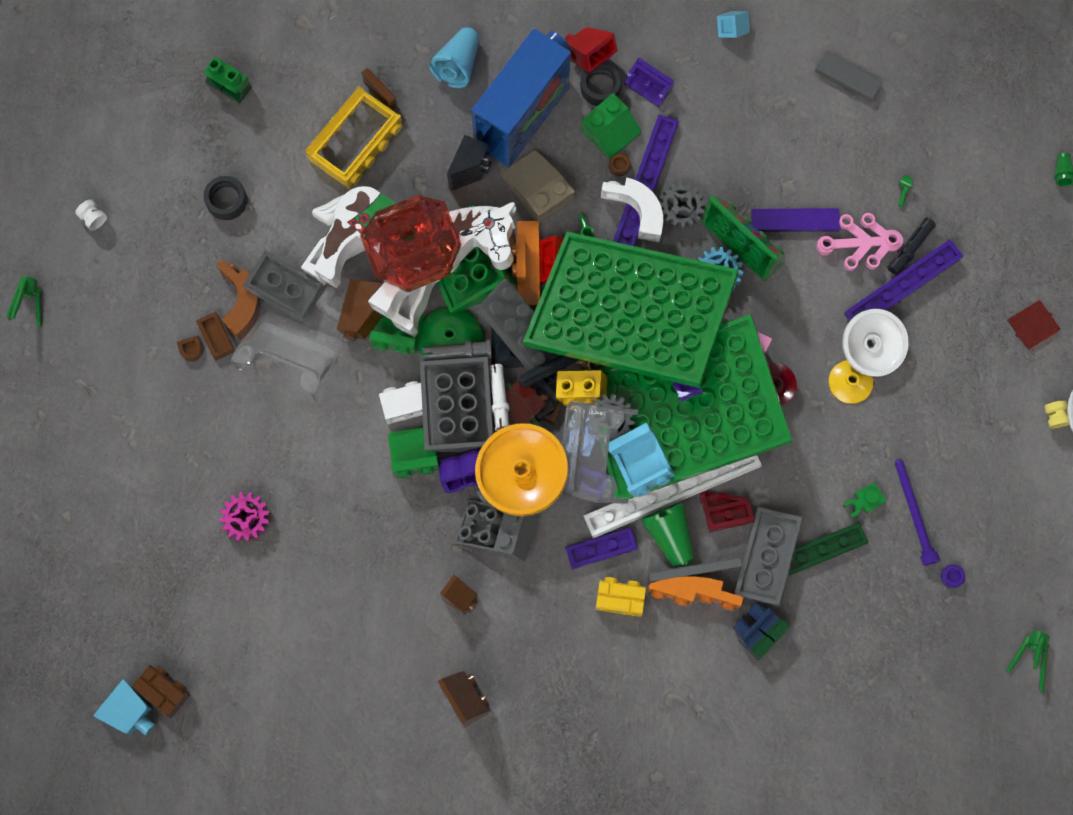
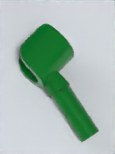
[898,175,913,207]
[579,213,596,238]

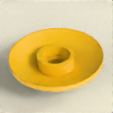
[828,360,874,404]

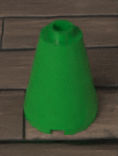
[641,502,694,568]

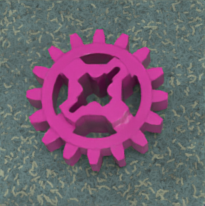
[219,492,270,542]

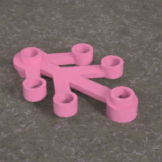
[816,213,903,271]

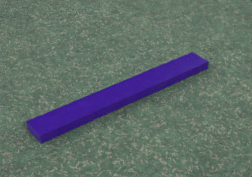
[613,115,679,246]

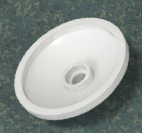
[842,309,908,377]

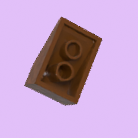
[438,671,490,728]

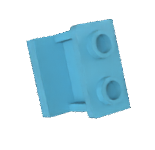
[606,423,675,497]

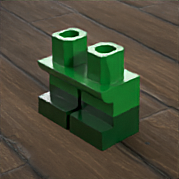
[203,56,252,104]

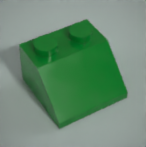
[580,93,642,160]

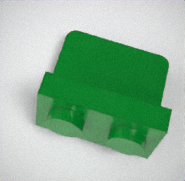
[369,313,423,355]
[388,427,439,479]

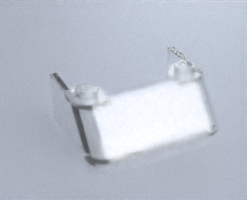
[562,401,638,504]

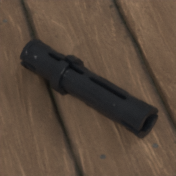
[887,217,936,275]

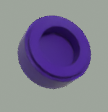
[940,564,965,588]

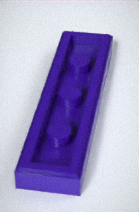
[751,208,840,232]

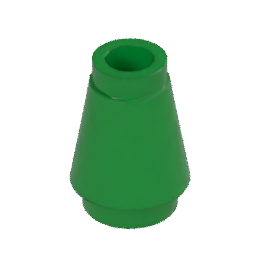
[1054,153,1073,187]

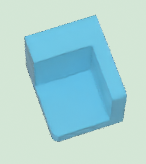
[717,11,750,38]

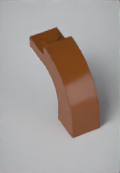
[216,259,260,341]

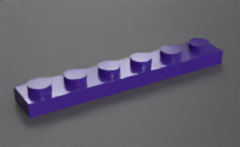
[844,239,963,322]

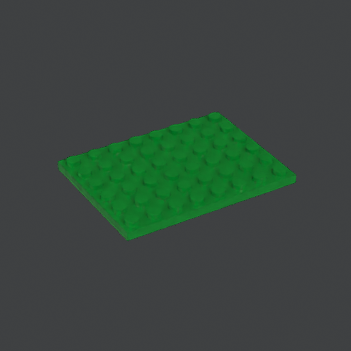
[523,232,738,388]
[595,314,793,503]

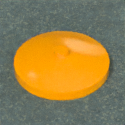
[475,424,569,516]

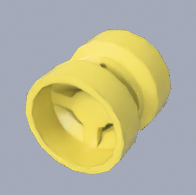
[1044,401,1069,429]

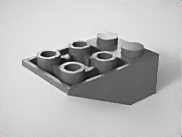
[454,499,538,562]

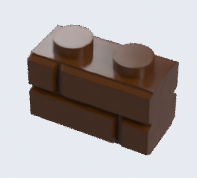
[132,665,189,718]

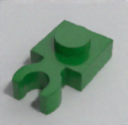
[843,482,887,518]

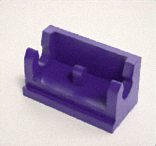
[624,58,674,107]

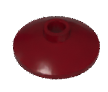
[768,362,797,406]

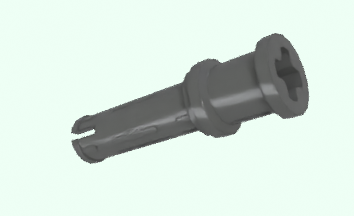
[422,339,491,361]

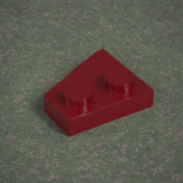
[699,491,754,533]

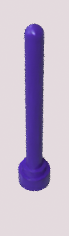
[895,459,941,566]

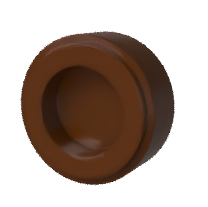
[609,153,631,177]

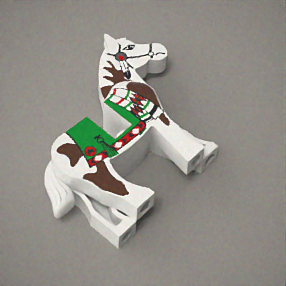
[301,186,517,338]

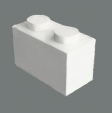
[379,381,423,425]

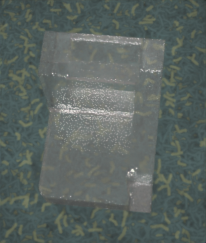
[316,286,344,322]

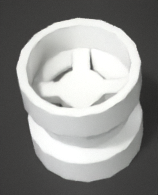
[75,199,107,231]

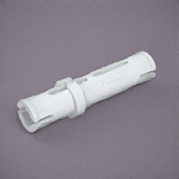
[489,364,510,431]

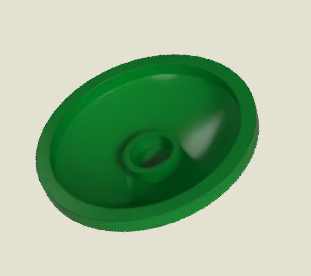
[417,307,484,361]

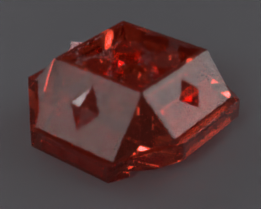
[360,195,462,293]

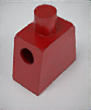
[565,27,618,73]

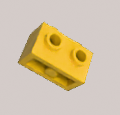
[556,370,607,407]

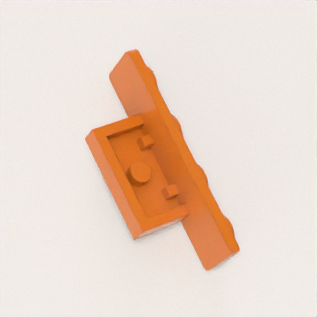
[512,221,540,306]

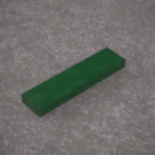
[788,522,869,577]

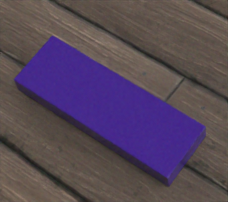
[565,527,638,570]

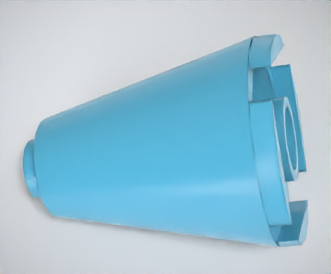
[429,28,480,88]

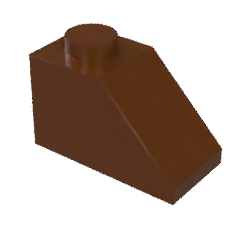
[440,575,478,615]

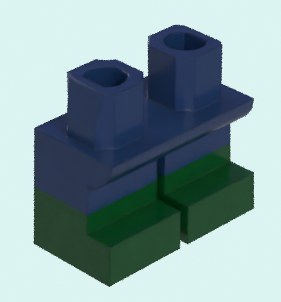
[732,603,791,661]

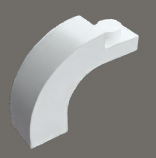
[601,178,663,242]

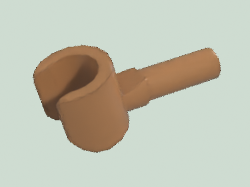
[574,360,600,371]

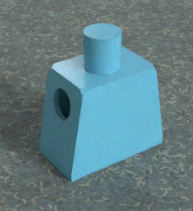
[93,680,155,736]

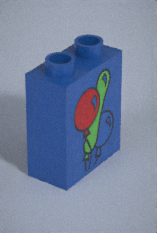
[471,28,571,168]

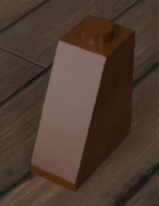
[337,279,384,341]

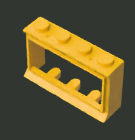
[305,85,402,189]

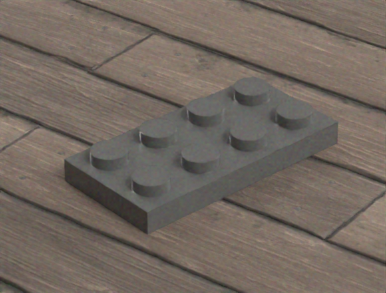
[477,278,555,371]
[734,507,804,607]

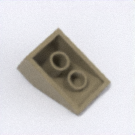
[500,150,575,224]

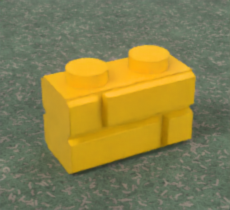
[595,577,646,617]

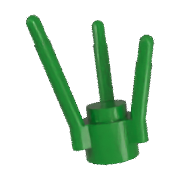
[6,276,41,327]
[1006,631,1050,692]

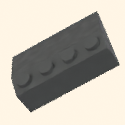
[420,357,493,453]

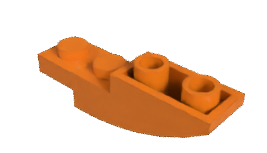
[647,577,743,611]

